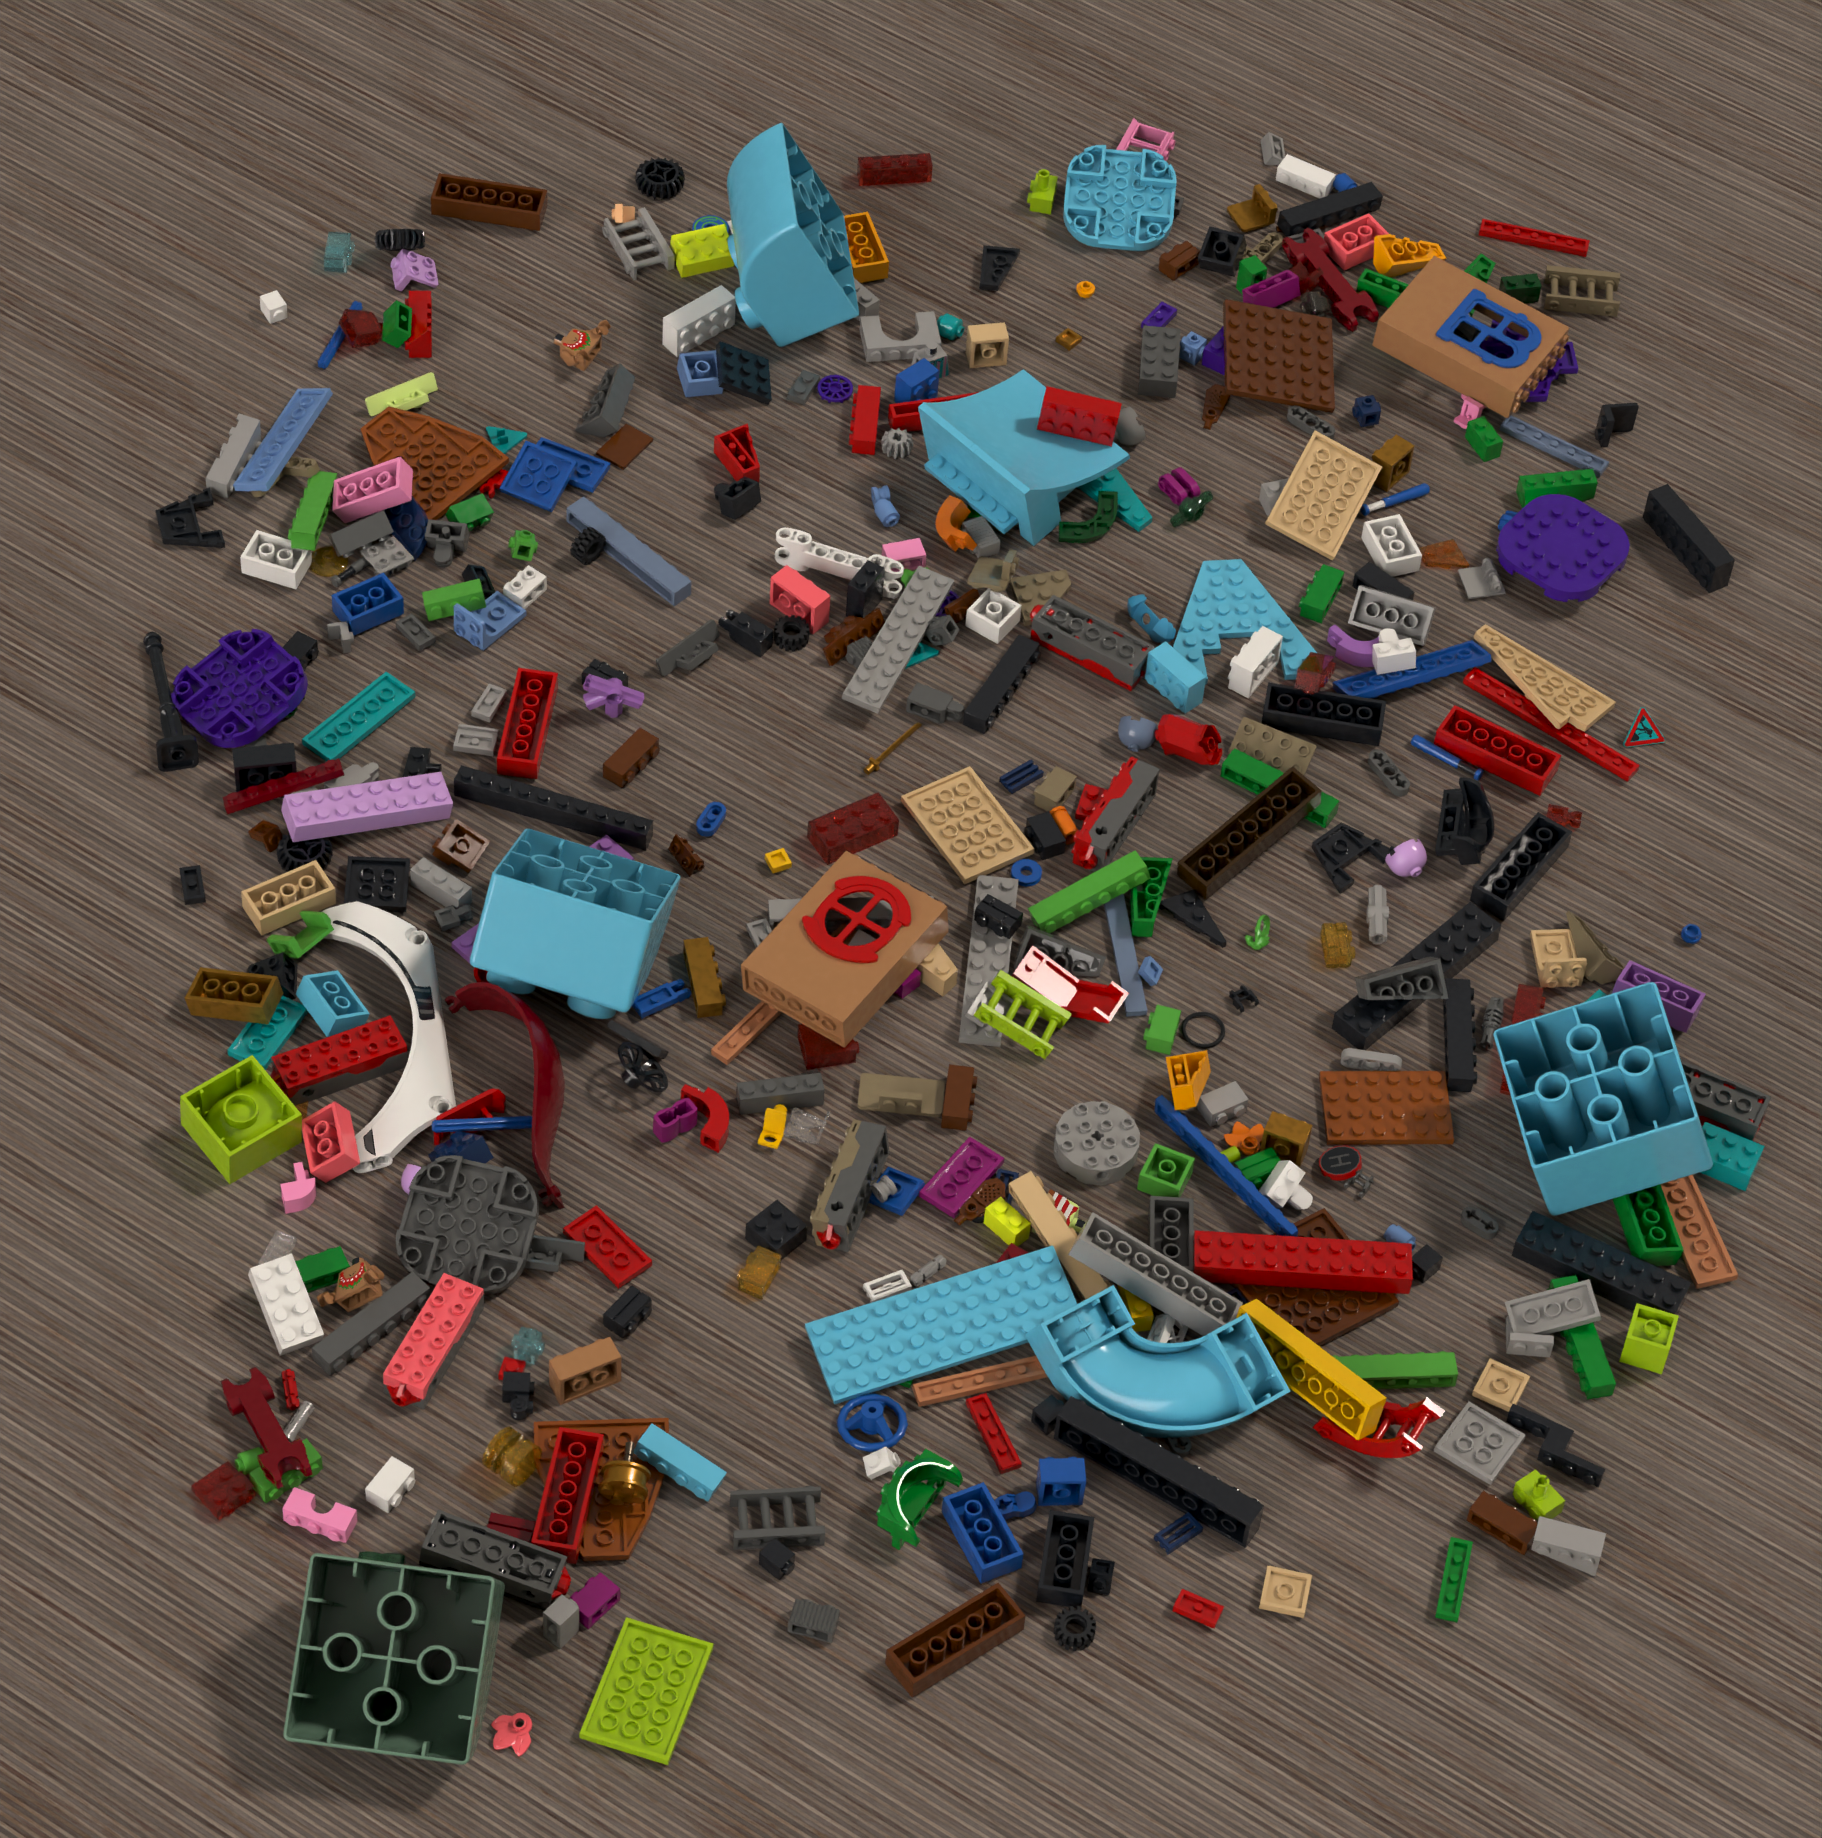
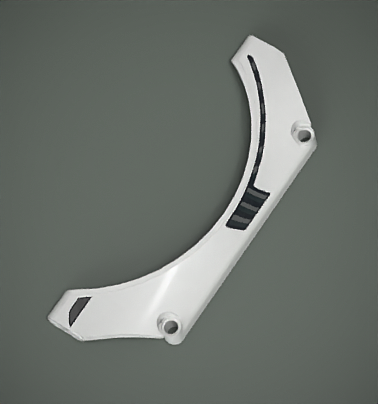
[322,901,456,1173]

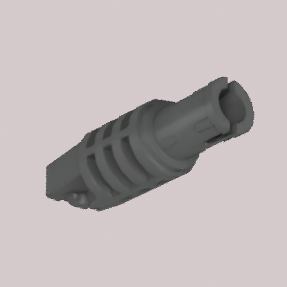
[1480,997,1504,1049]

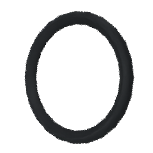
[1181,1012,1225,1048]

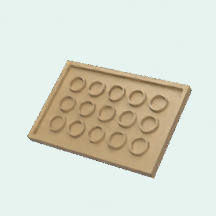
[1265,431,1382,561]
[901,766,1035,884]

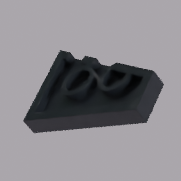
[979,245,1020,291]

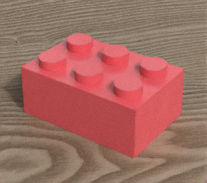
[1324,213,1389,271]
[769,565,830,634]
[302,1101,360,1183]

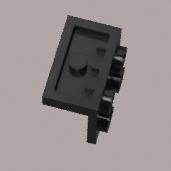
[248,952,298,1000]

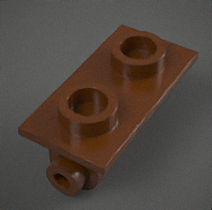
[668,834,705,877]

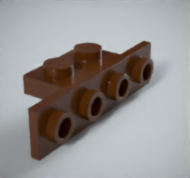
[823,608,885,666]

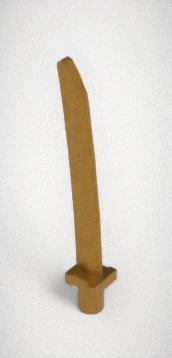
[863,722,922,775]

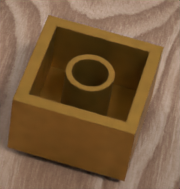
[1371,434,1415,492]
[1260,1111,1313,1168]

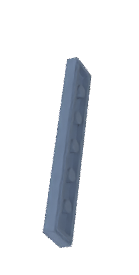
[1499,415,1609,478]

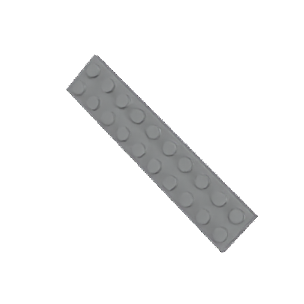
[842,566,954,714]
[959,875,1019,1047]

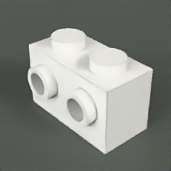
[503,565,547,609]

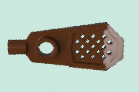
[1202,384,1230,430]
[953,1178,1005,1225]

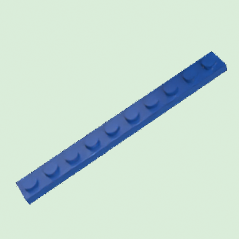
[1154,1095,1298,1237]

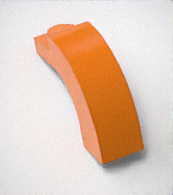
[935,495,977,552]

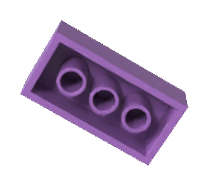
[1612,960,1706,1033]

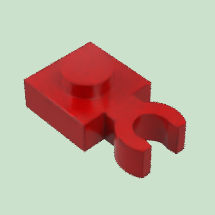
[479,469,509,499]

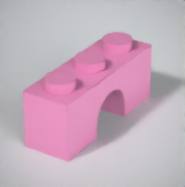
[282,1487,357,1543]

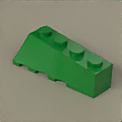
[1516,469,1598,508]
[1130,857,1173,937]

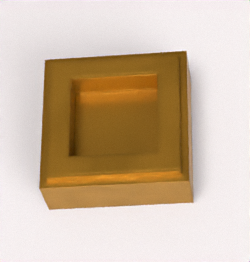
[1055,328,1082,351]

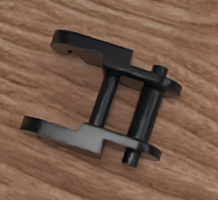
[1229,985,1259,1013]

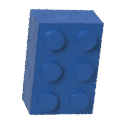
[332,573,404,636]

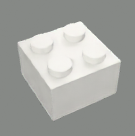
[965,588,1022,644]

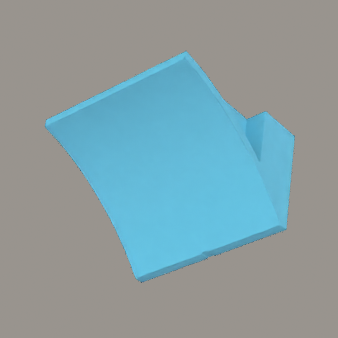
[918,369,1130,546]

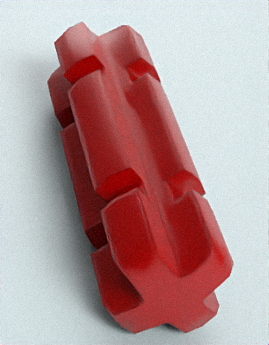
[281,1369,300,1411]

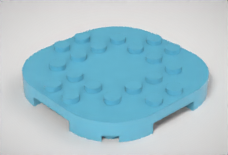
[1063,145,1177,251]

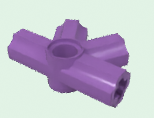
[583,674,644,718]

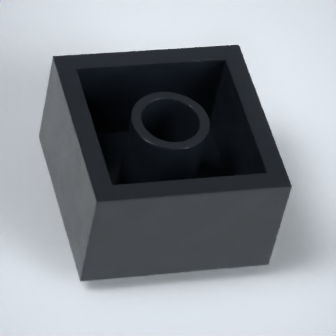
[1197,226,1247,277]
[745,1200,808,1265]

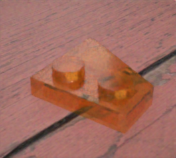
[1419,539,1469,569]

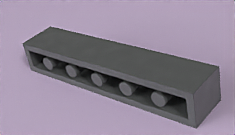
[312,1272,430,1376]

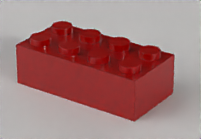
[1037,386,1122,447]

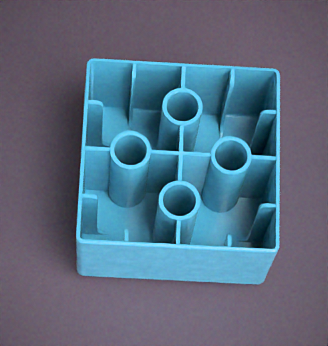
[1494,982,1713,1216]

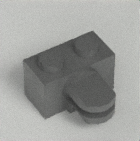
[425,519,470,568]

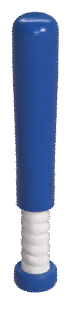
[1360,483,1430,516]

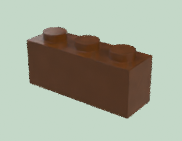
[603,728,660,788]
[941,1064,978,1131]
[1466,1490,1538,1555]

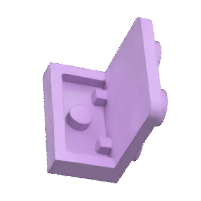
[391,249,438,292]

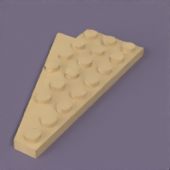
[1473,624,1616,732]

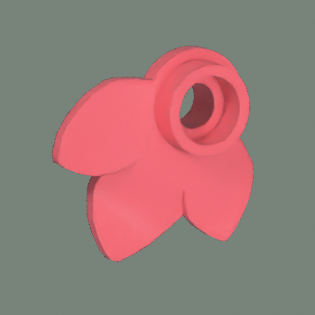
[491,1713,532,1757]

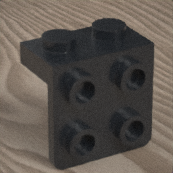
[1595,403,1639,447]

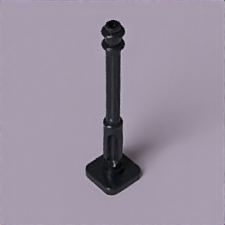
[143,632,199,772]

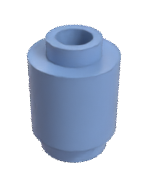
[874,499,900,527]
[1383,1224,1416,1251]

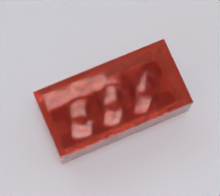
[807,792,899,865]

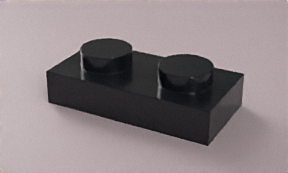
[179,865,206,905]

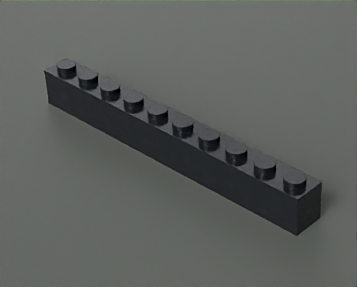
[454,765,653,851]

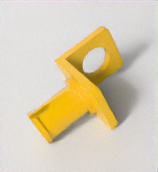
[757,1104,787,1149]

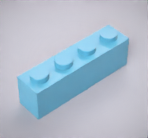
[633,1423,727,1502]

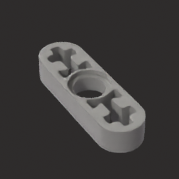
[1341,1048,1402,1071]

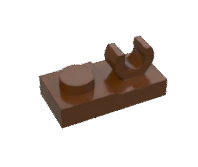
[944,589,980,623]

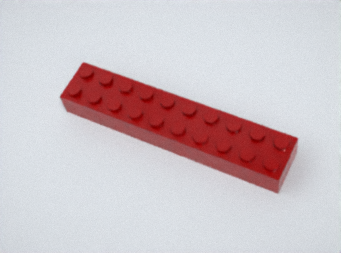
[1193,1230,1413,1294]

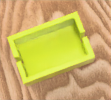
[670,224,734,278]

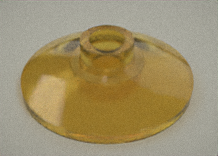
[310,546,348,577]

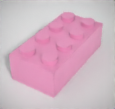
[332,457,413,523]

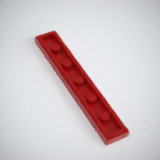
[1479,219,1590,257]

